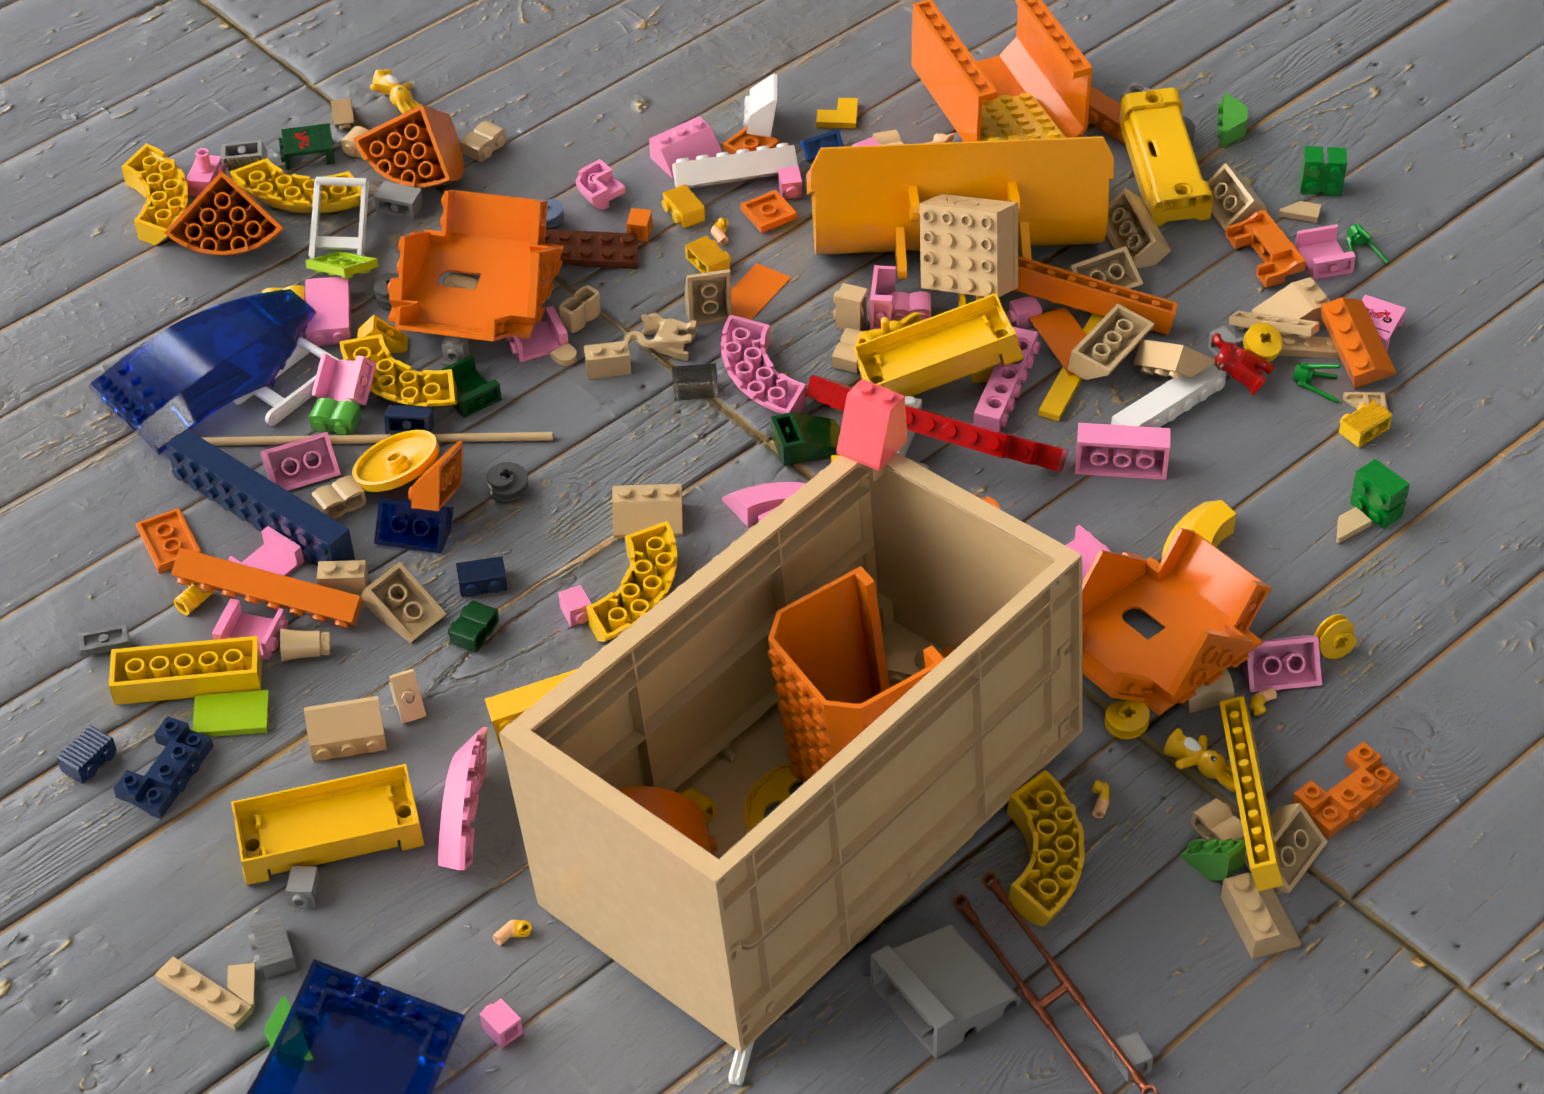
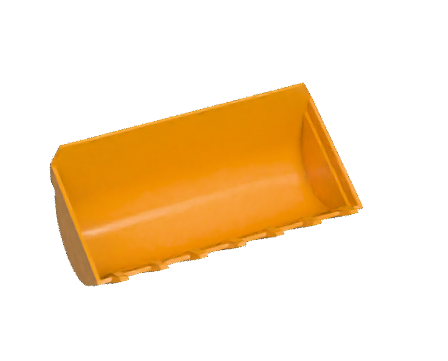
[806,136,1114,280]

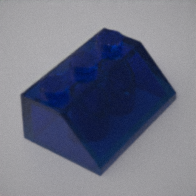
[374,498,454,553]

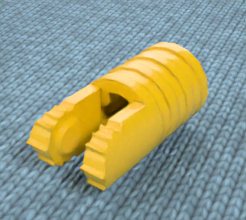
[174,584,217,615]

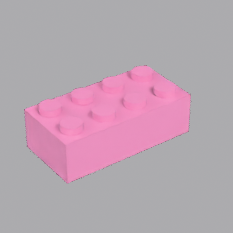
[1075,423,1170,480]

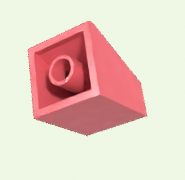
[837,379,907,471]

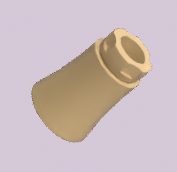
[280,628,330,662]

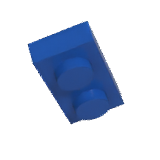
[800,129,844,161]

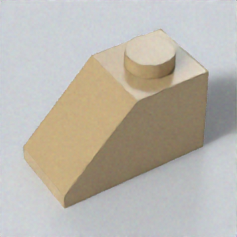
[331,98,355,130]

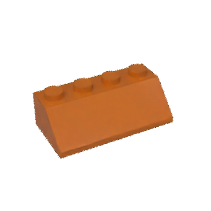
[1321,297,1396,389]
[408,441,463,511]

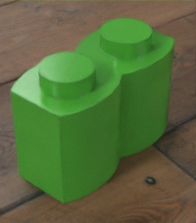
[309,398,362,435]

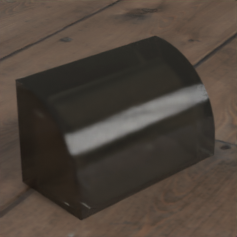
[672,363,718,401]

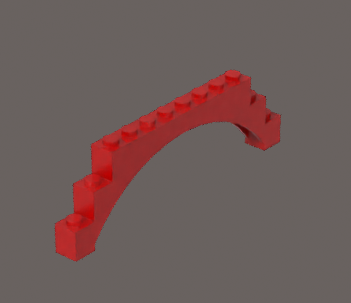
[805,375,1069,472]

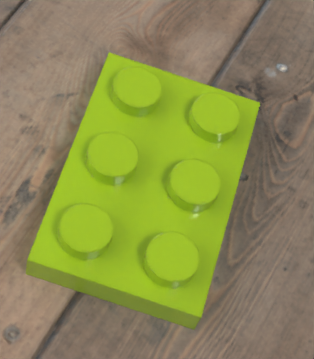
[306,251,379,279]

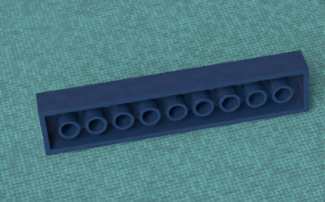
[166,429,355,566]

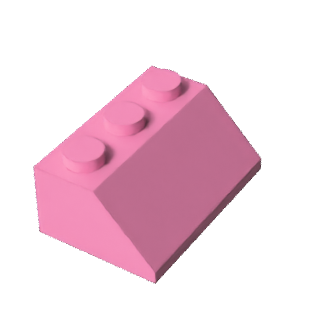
[649,116,722,179]
[260,432,341,491]
[1241,635,1322,692]

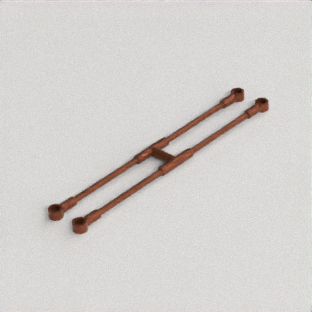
[953,872,1160,1094]

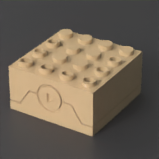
[920,194,1018,298]

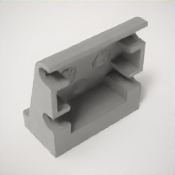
[870,925,1021,1059]

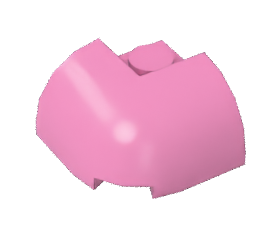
[576,159,625,210]

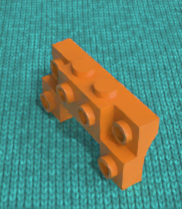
[1225,210,1306,288]
[1292,741,1400,840]

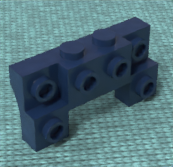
[113,716,213,819]

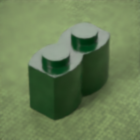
[448,601,499,653]

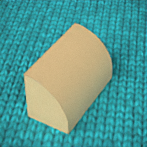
[1184,669,1235,713]

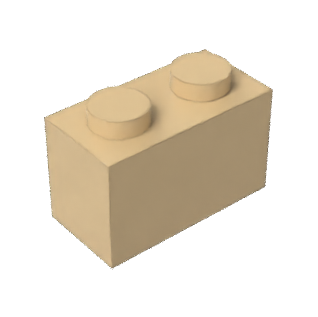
[833,283,867,331]
[584,341,631,380]
[317,560,369,596]

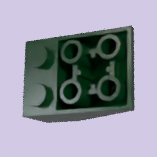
[771,412,840,466]

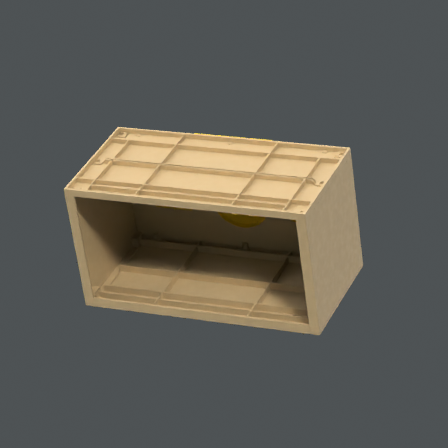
[499,453,1082,1053]

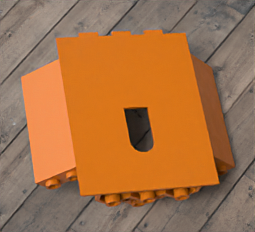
[388,190,565,342]
[1082,527,1271,716]

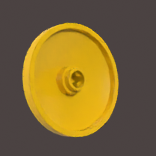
[352,430,440,492]

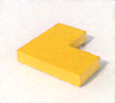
[816,98,858,129]

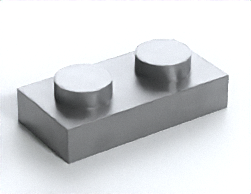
[78,624,130,657]

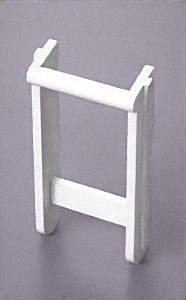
[309,177,369,259]
[231,337,339,426]

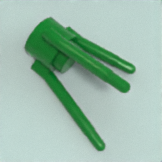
[1345,223,1389,266]
[1293,362,1341,403]

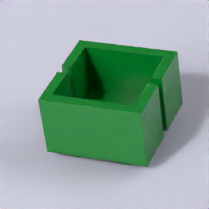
[1299,146,1347,196]
[1350,459,1410,529]

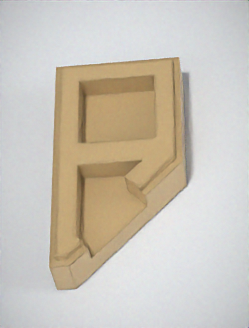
[1279,201,1321,223]
[1343,392,1387,410]
[1336,507,1372,544]
[227,963,256,1009]

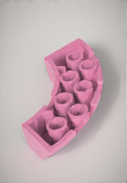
[721,315,806,414]
[722,482,806,527]
[438,727,487,870]

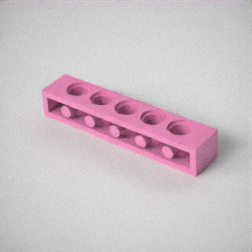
[973,327,1040,431]

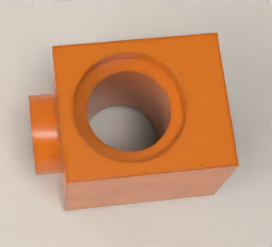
[626,208,653,242]

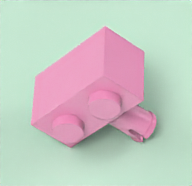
[186,148,226,197]

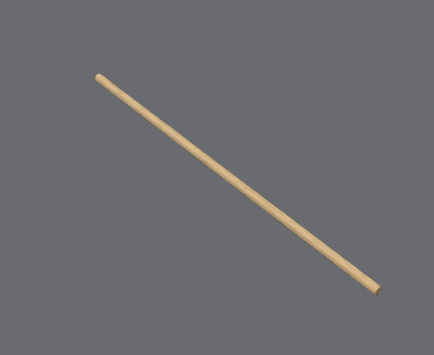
[201,432,553,446]

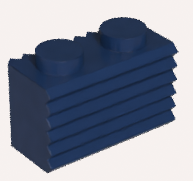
[384,405,434,435]
[456,556,508,597]
[57,725,117,783]

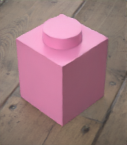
[778,166,802,199]
[1007,296,1042,329]
[558,585,591,627]
[480,998,523,1049]

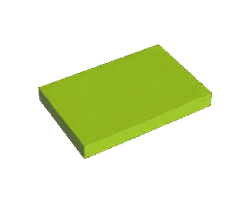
[192,690,270,737]

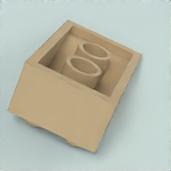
[685,269,732,325]
[1251,277,1330,335]
[361,562,447,643]

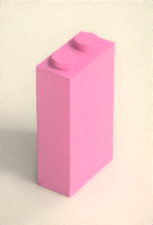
[305,276,352,346]

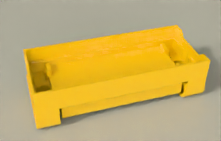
[1119,88,1214,227]
[853,293,1024,396]
[231,764,425,886]

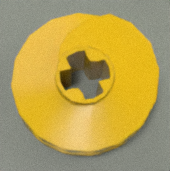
[1243,322,1283,362]
[1314,614,1357,659]
[1104,700,1150,739]

